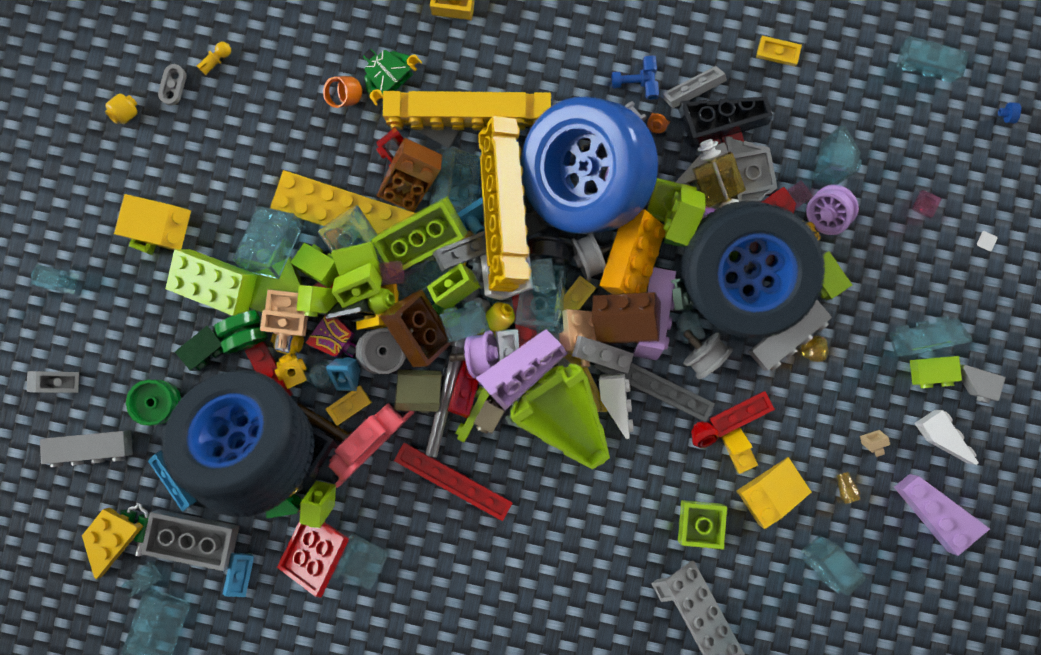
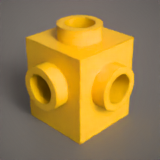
[275,354,307,389]

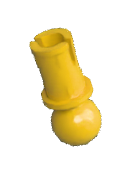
[196,42,231,75]

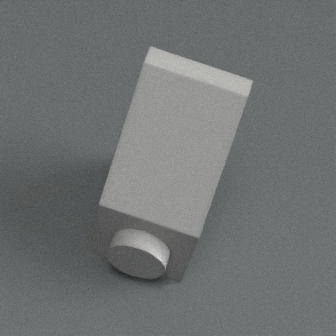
[960,365,1005,404]
[27,371,79,393]

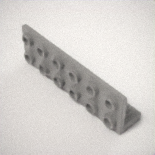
[651,561,745,655]

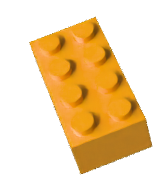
[599,209,665,295]

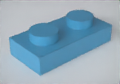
[223,553,254,597]

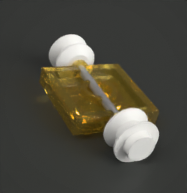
[692,139,746,208]

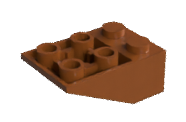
[377,138,442,212]

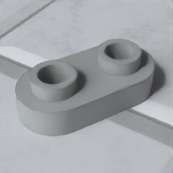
[158,64,186,106]

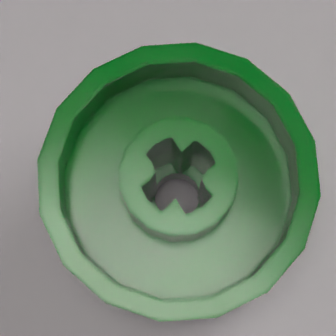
[214,310,268,354]
[126,379,181,426]

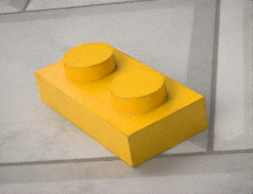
[756,36,802,67]
[555,275,596,313]
[326,386,372,426]

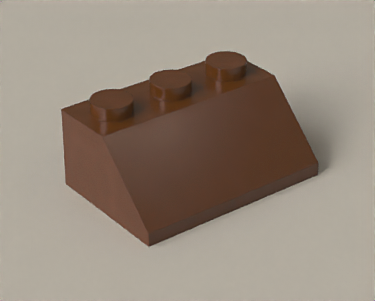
[380,290,454,367]
[592,292,661,344]

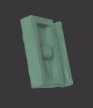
[671,279,694,311]

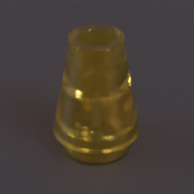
[836,472,861,504]

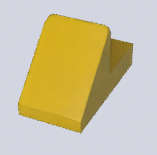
[721,427,758,474]

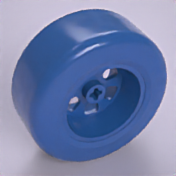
[521,97,658,234]

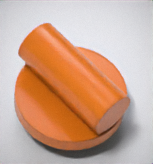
[647,112,670,133]

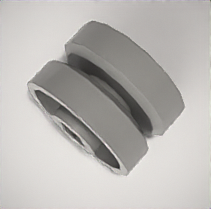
[355,328,406,374]

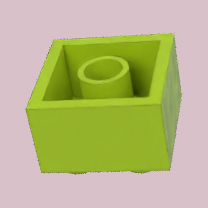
[663,185,705,246]
[678,500,727,549]

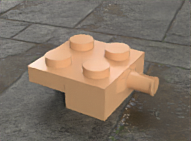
[260,290,308,349]
[559,309,596,368]

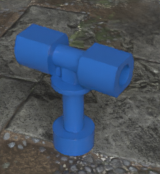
[612,56,659,100]

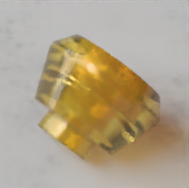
[801,336,829,362]

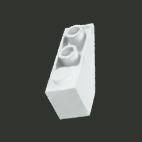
[599,373,633,439]
[914,410,979,465]

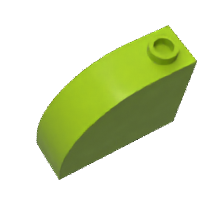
[250,257,304,312]

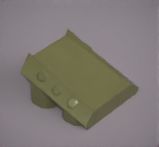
[395,369,442,414]

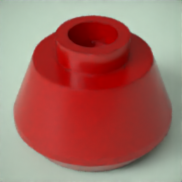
[691,421,719,448]

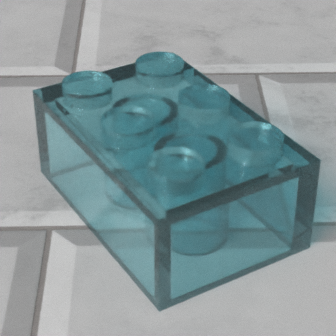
[233,206,303,279]
[801,535,867,596]

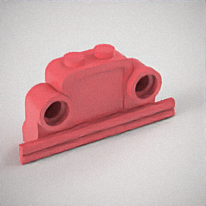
[328,403,415,488]

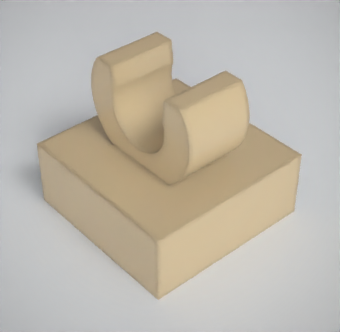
[860,430,890,457]

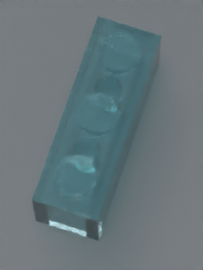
[896,36,969,82]

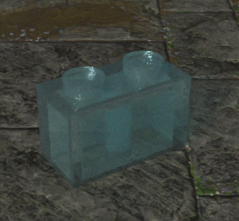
[31,264,79,294]
[440,301,490,343]

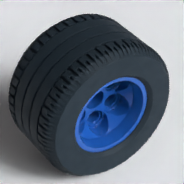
[681,201,825,339]
[162,370,314,517]

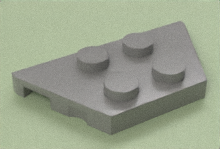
[724,137,778,202]

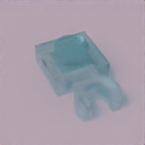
[121,561,163,597]

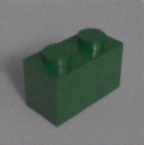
[175,325,224,372]

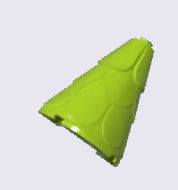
[511,364,610,470]

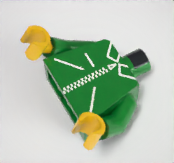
[363,49,422,105]

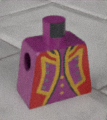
[306,314,356,358]

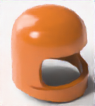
[323,76,363,108]

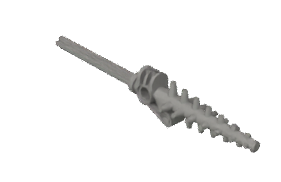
[426,224,491,457]

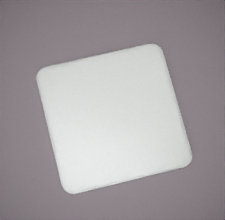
[977,231,997,251]

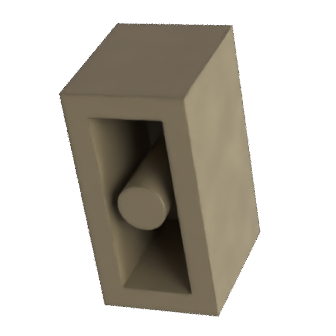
[474,396,505,434]

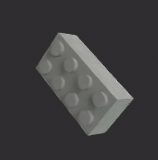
[141,509,239,571]

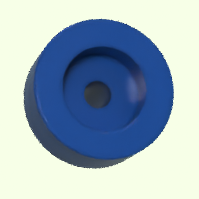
[998,102,1021,124]

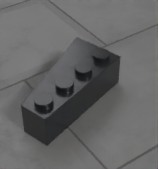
[679,97,773,147]

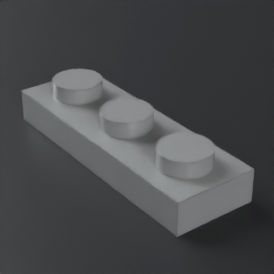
[662,66,727,108]
[572,336,634,374]

